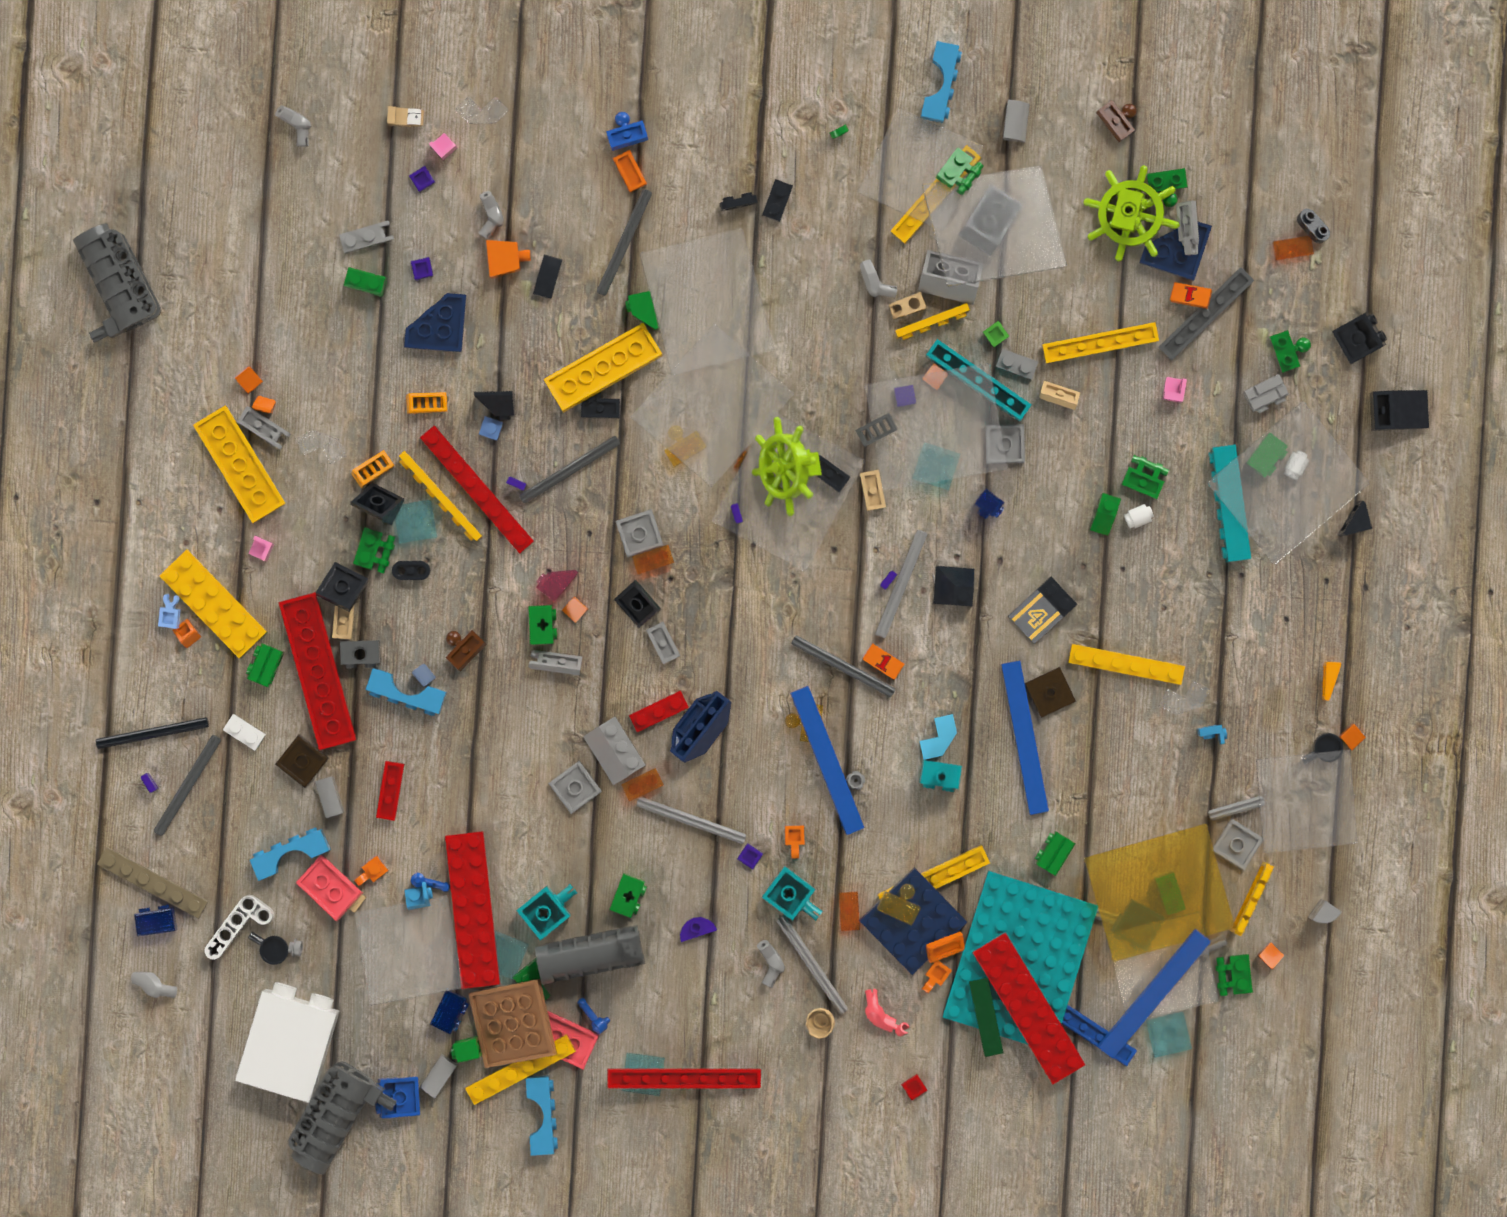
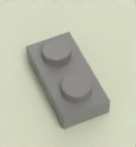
[996,349,1038,380]
[646,622,680,664]

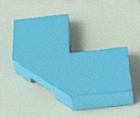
[919,714,957,760]

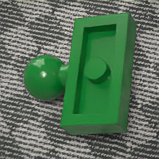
[1147,168,1188,207]
[1270,330,1311,373]

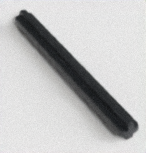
[96,717,209,749]

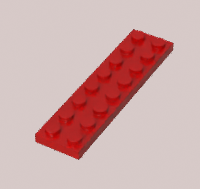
[278,592,357,750]
[445,831,500,989]
[973,932,1086,1085]

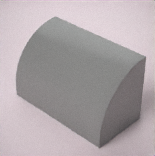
[1003,100,1030,143]
[315,776,345,818]
[1308,899,1341,923]
[420,1054,458,1098]

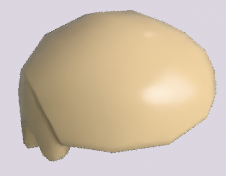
[806,1008,835,1039]

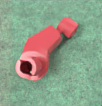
[865,989,909,1037]

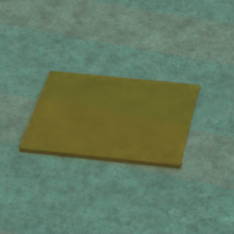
[1084,823,1235,962]

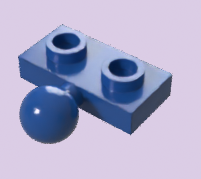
[606,112,649,151]

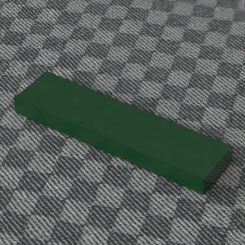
[969,977,1004,1057]

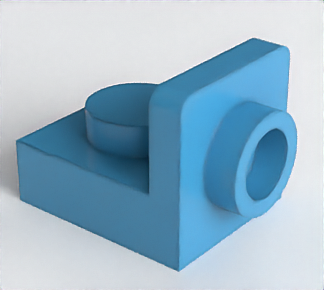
[1197,724,1227,745]
[405,882,433,910]

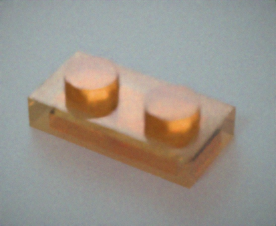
[1272,236,1314,261]
[632,545,674,575]
[621,768,664,802]
[839,891,860,931]

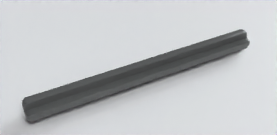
[597,189,652,296]
[519,436,620,503]
[791,636,895,697]
[154,735,221,836]

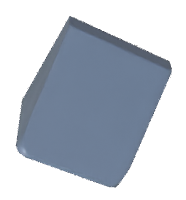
[412,664,436,687]

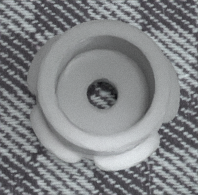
[846,771,865,790]
[288,938,303,957]

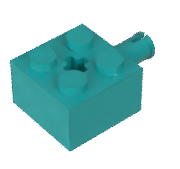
[919,760,962,792]
[762,866,823,921]
[516,884,578,941]

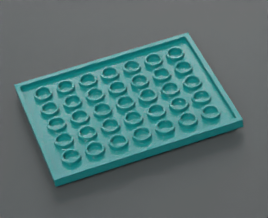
[942,871,1099,1045]

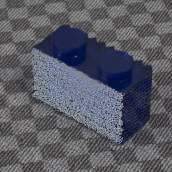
[134,904,177,937]
[430,989,469,1034]

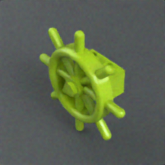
[1083,165,1180,262]
[751,417,821,516]

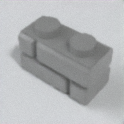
[1243,374,1289,413]

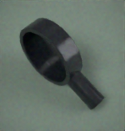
[1301,733,1343,764]
[248,932,289,965]

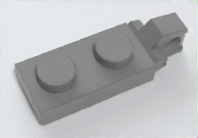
[1176,201,1199,255]

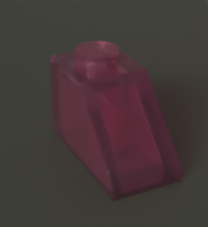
[536,570,579,602]

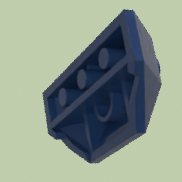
[670,691,731,763]

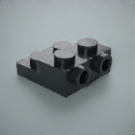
[1332,311,1387,365]

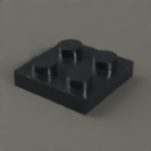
[316,562,369,612]

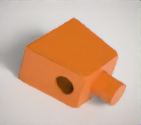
[486,240,531,278]

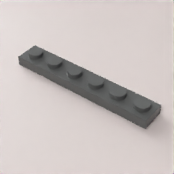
[1158,267,1254,361]

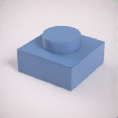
[479,416,503,441]

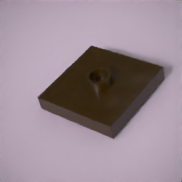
[1025,667,1076,718]
[275,734,329,788]

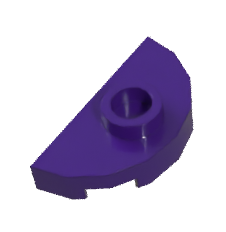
[680,917,717,942]

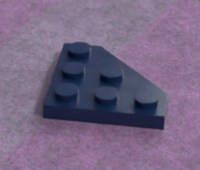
[1139,221,1212,281]
[404,293,467,352]

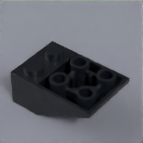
[1370,390,1429,431]

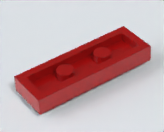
[629,690,689,732]
[376,761,405,821]

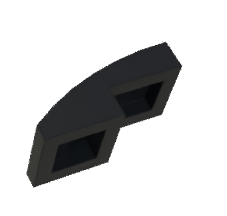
[533,254,563,299]

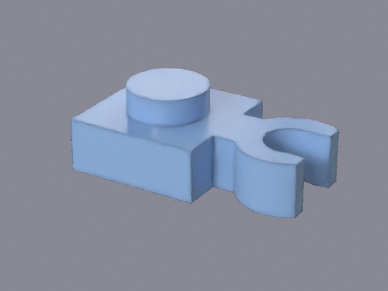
[158,594,181,629]

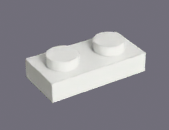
[223,714,266,751]

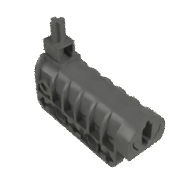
[535,925,645,985]

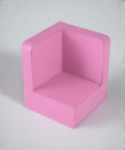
[429,133,457,160]
[1162,377,1187,403]
[248,536,274,562]

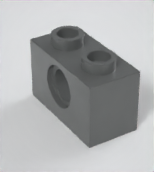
[340,640,381,668]

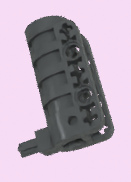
[73,223,161,343]
[288,1061,397,1174]

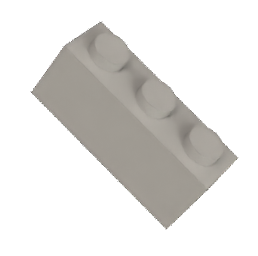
[918,250,983,305]
[583,716,646,785]

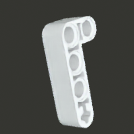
[205,895,274,959]

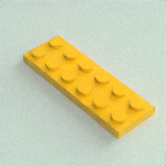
[544,323,663,413]
[193,405,286,523]
[160,549,267,659]

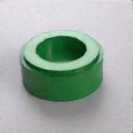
[829,124,849,139]

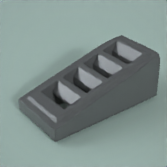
[855,412,898,447]

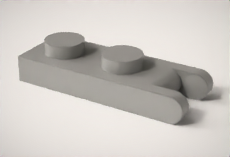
[339,221,394,254]
[237,406,291,450]
[528,650,582,675]

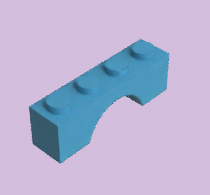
[920,41,962,123]
[366,668,447,716]
[250,827,331,881]
[526,1075,558,1156]

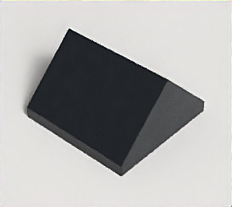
[350,483,404,526]
[1338,501,1372,537]
[614,580,661,628]

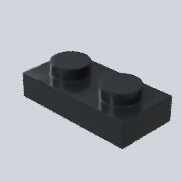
[762,179,793,222]
[817,455,850,493]

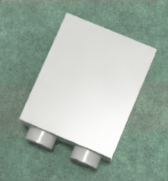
[235,982,340,1103]

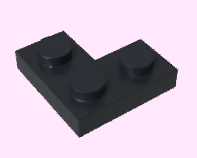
[581,392,620,419]

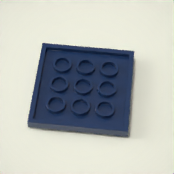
[859,867,967,975]

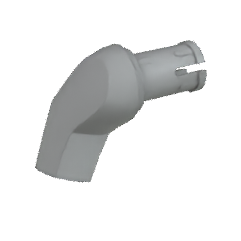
[275,105,312,147]
[478,191,504,240]
[860,260,897,298]
[757,940,785,988]
[131,972,177,998]

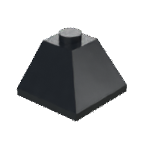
[474,391,515,420]
[933,566,974,607]

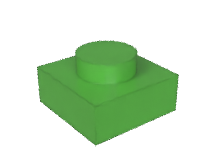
[982,321,1009,348]

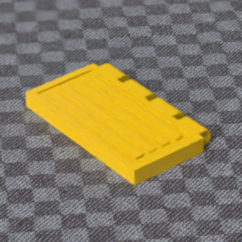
[1230,862,1274,936]

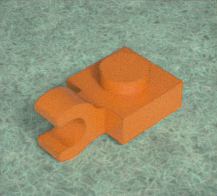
[785,825,805,859]
[354,856,389,886]
[921,960,952,993]

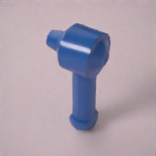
[411,873,450,892]
[577,998,610,1034]

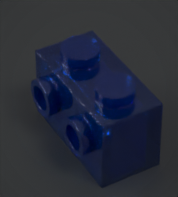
[973,489,1005,519]

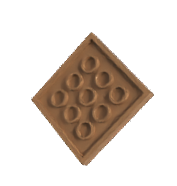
[468,979,557,1068]

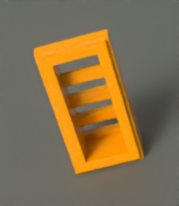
[406,392,447,414]
[351,450,395,488]
[1322,662,1341,700]

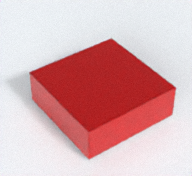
[901,1074,927,1101]

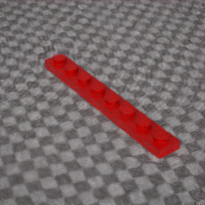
[420,425,534,554]
[607,1068,761,1088]

